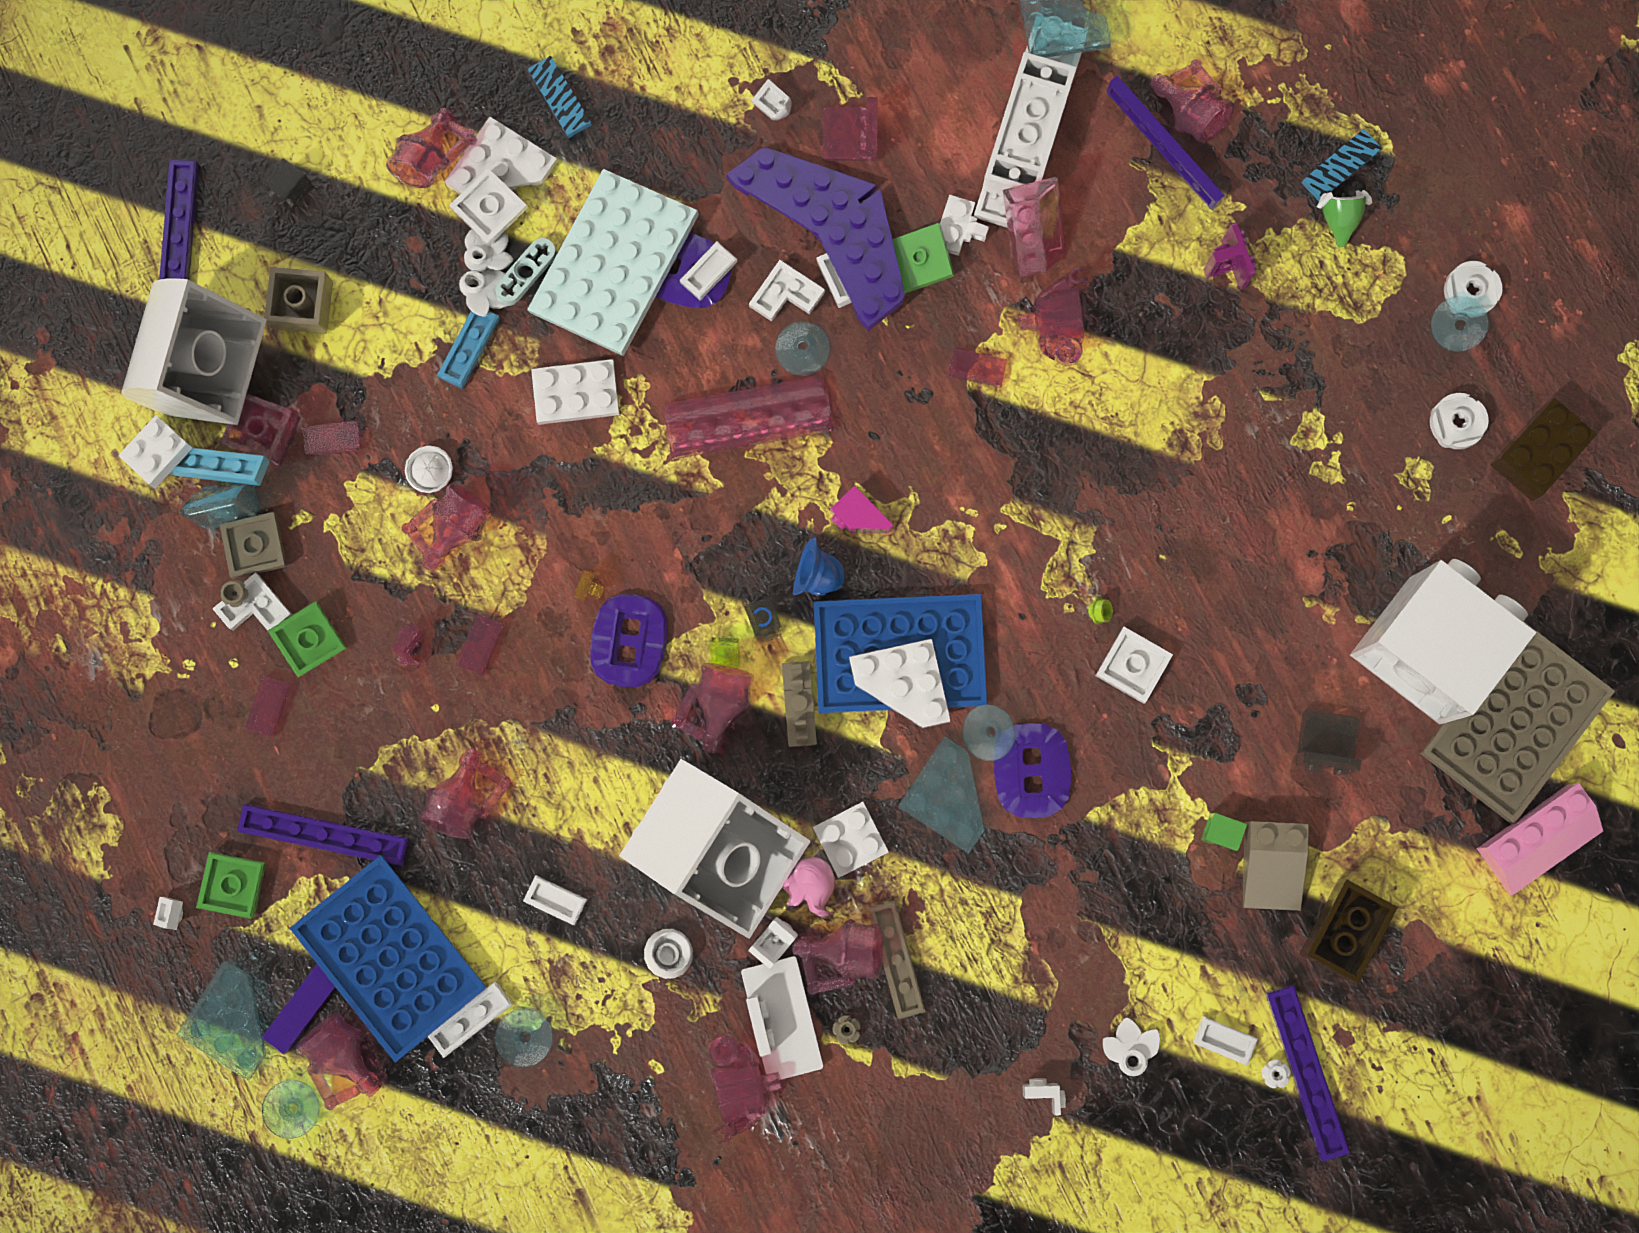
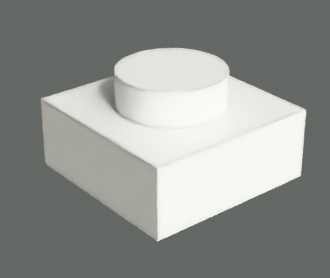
[153,897,183,930]

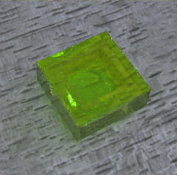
[709,637,740,668]

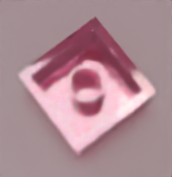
[220,394,301,468]

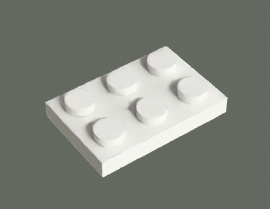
[531,359,620,425]

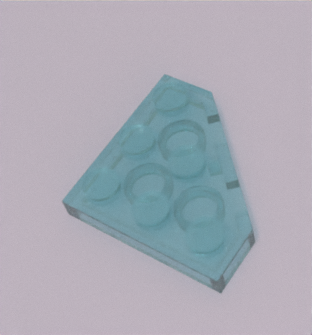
[1019,0,1111,58]
[898,736,984,854]
[176,960,266,1081]

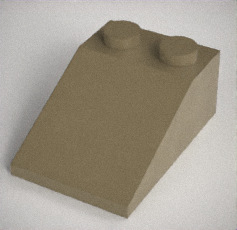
[1243,821,1308,911]

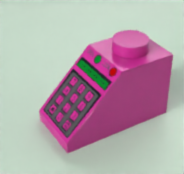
[830,486,893,534]

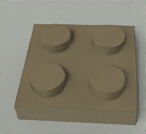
[219,512,287,579]

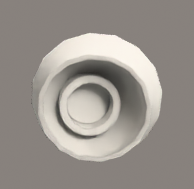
[405,446,453,493]
[644,929,693,978]

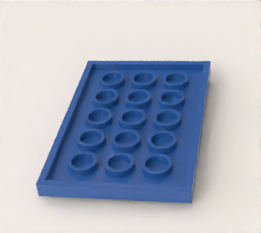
[814,594,987,714]
[289,855,487,1063]

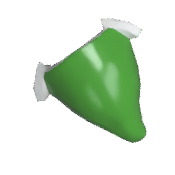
[1317,190,1372,247]

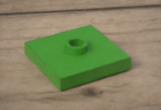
[892,223,955,294]
[267,601,347,678]
[196,852,267,919]

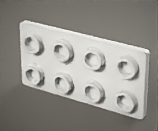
[741,956,823,1082]

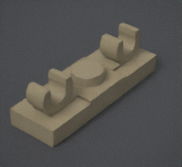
[782,661,817,747]

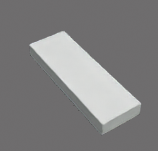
[428,981,513,1058]

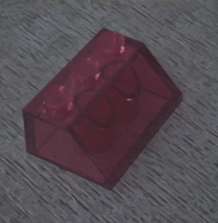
[1003,177,1066,278]

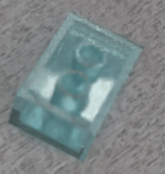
[180,482,261,530]

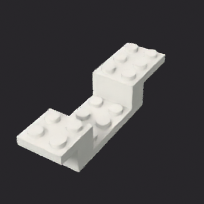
[974,16,1088,233]

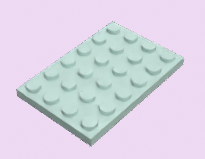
[527,169,699,356]

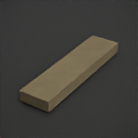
[868,901,925,1019]

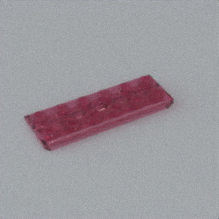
[662,377,834,460]

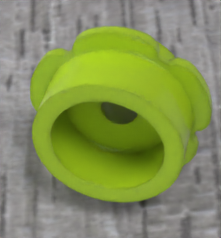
[1088,597,1113,624]

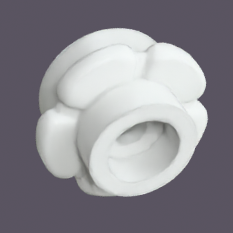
[1262,1059,1291,1088]

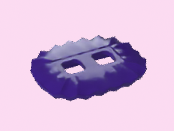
[655,234,732,308]
[590,594,668,688]
[994,723,1071,818]

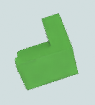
[1201,813,1247,851]

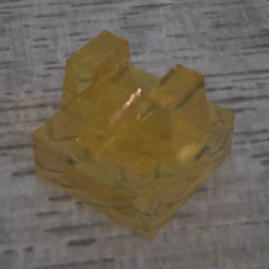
[573,570,605,602]

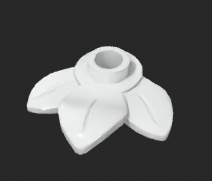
[464,229,513,272]
[459,269,508,317]
[1103,1018,1160,1076]

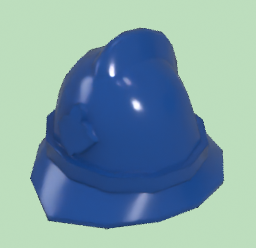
[793,537,845,596]

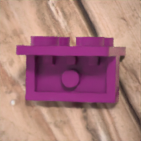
[1203,223,1257,290]

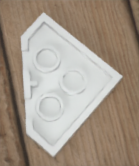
[445,117,558,194]
[849,639,950,728]

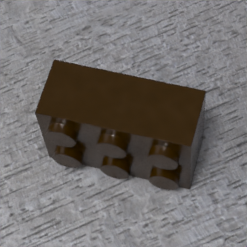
[1490,397,1597,501]
[1299,879,1398,984]

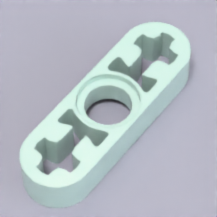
[496,238,555,306]

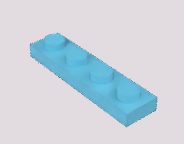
[169,448,270,486]

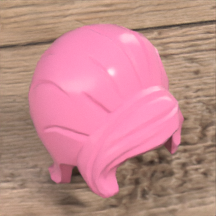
[782,857,835,917]

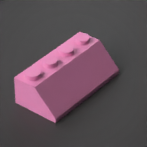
[1476,783,1603,896]

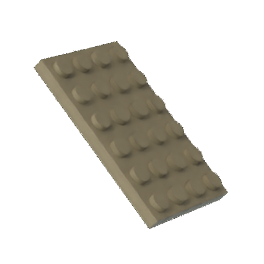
[1420,621,1615,824]

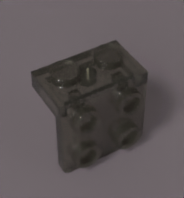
[1296,709,1361,777]

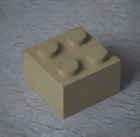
[264,267,333,334]

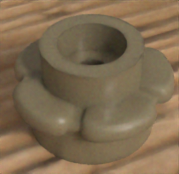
[221,580,249,607]
[833,1015,861,1044]

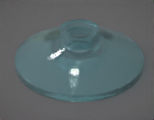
[1431,296,1488,351]
[775,322,830,376]
[962,704,1015,761]
[495,1009,553,1067]
[262,1080,320,1139]

